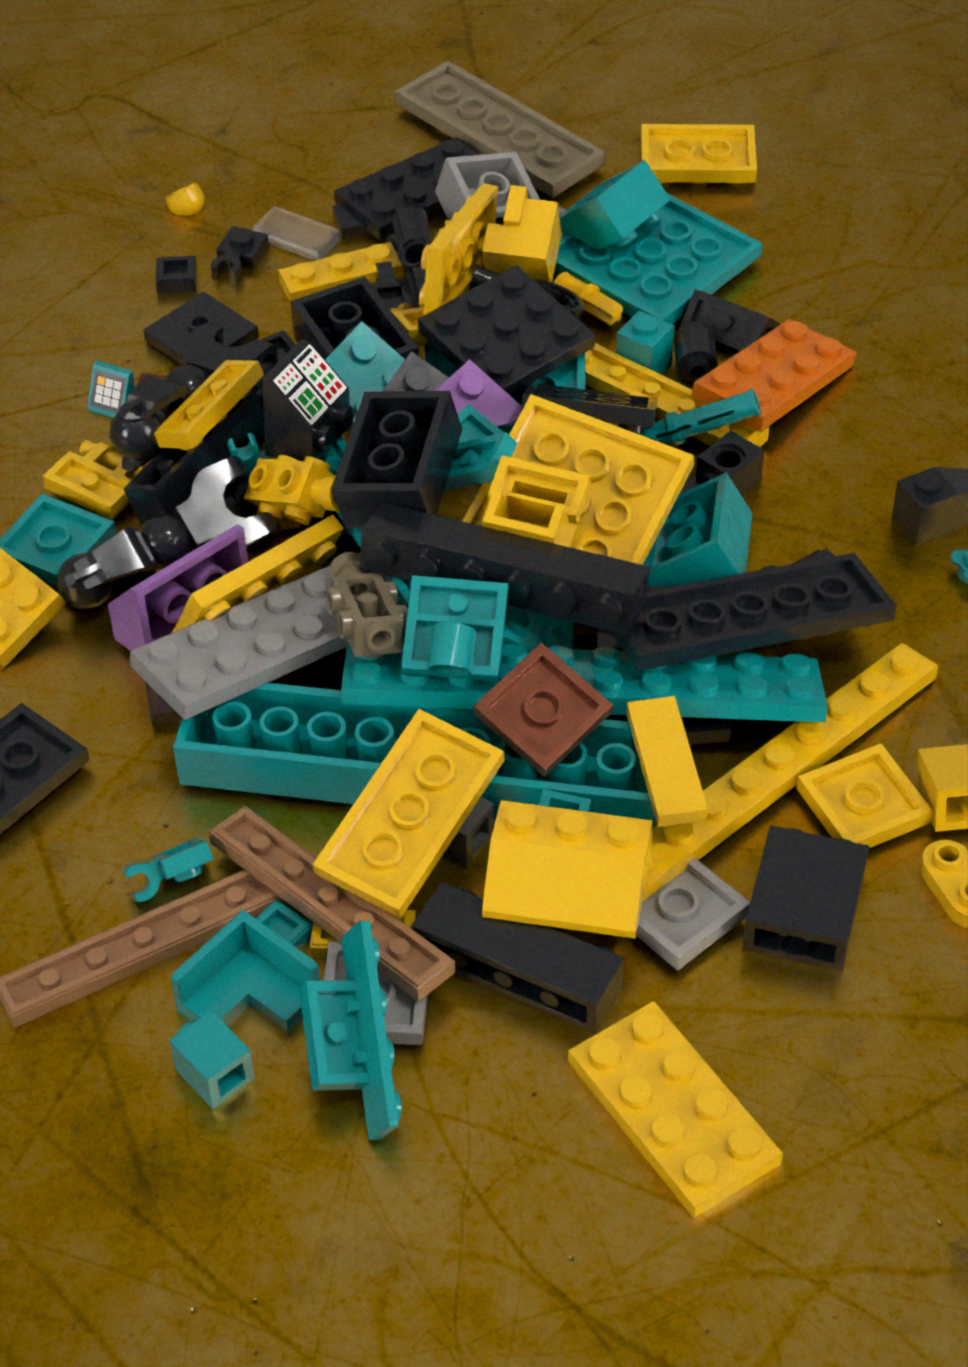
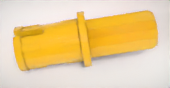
[554,272,623,325]

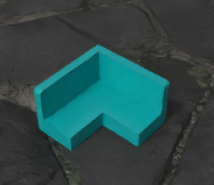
[171,910,321,1033]

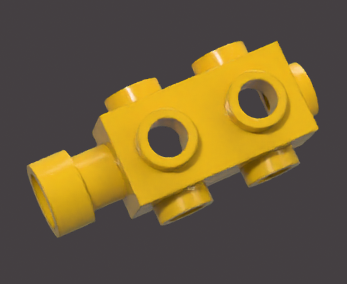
[243,455,340,525]

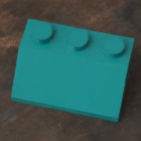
[643,472,752,587]

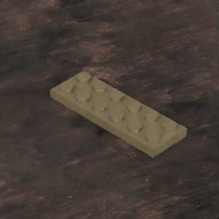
[395,60,606,198]

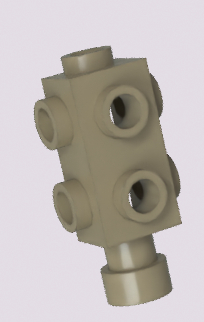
[326,552,408,658]

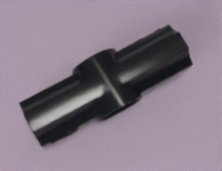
[392,206,434,308]

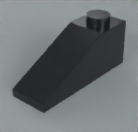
[892,467,968,546]

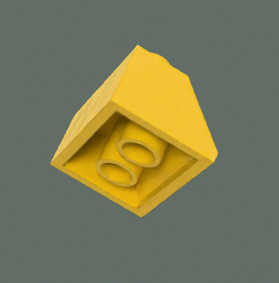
[482,800,652,939]

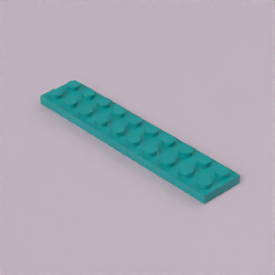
[341,641,827,722]

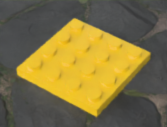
[462,394,695,565]

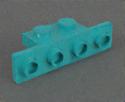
[299,921,402,1140]

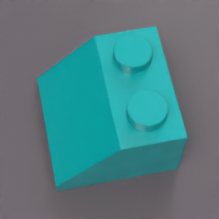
[559,160,671,250]

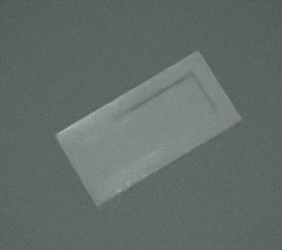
[253,206,340,260]

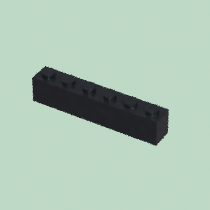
[360,502,650,636]

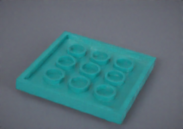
[554,193,763,324]

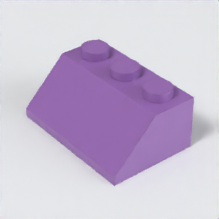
[108,524,248,651]

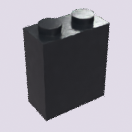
[742,825,869,971]

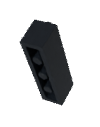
[123,391,265,526]
[411,881,624,1034]

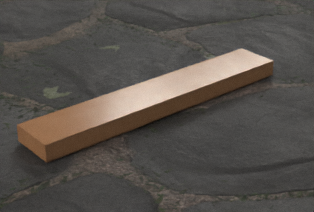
[209,806,455,1002]
[0,870,290,1028]

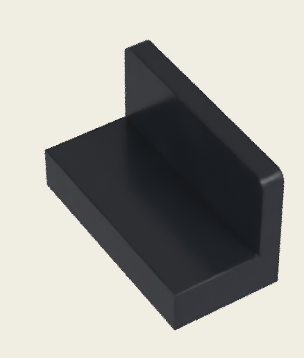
[680,289,780,351]

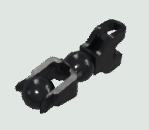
[109,323,278,471]
[56,456,280,610]

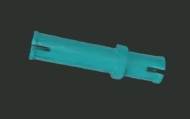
[639,389,762,446]

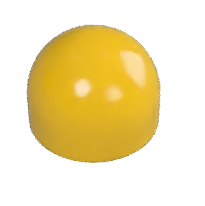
[164,182,205,215]

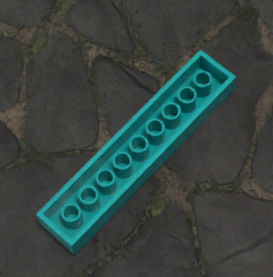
[173,683,657,828]

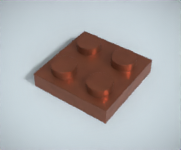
[473,642,613,777]

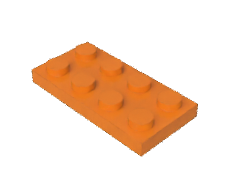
[692,319,857,432]

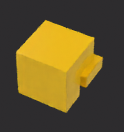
[482,185,562,282]
[482,455,592,547]

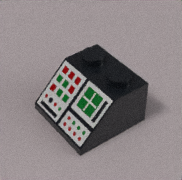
[263,340,354,461]

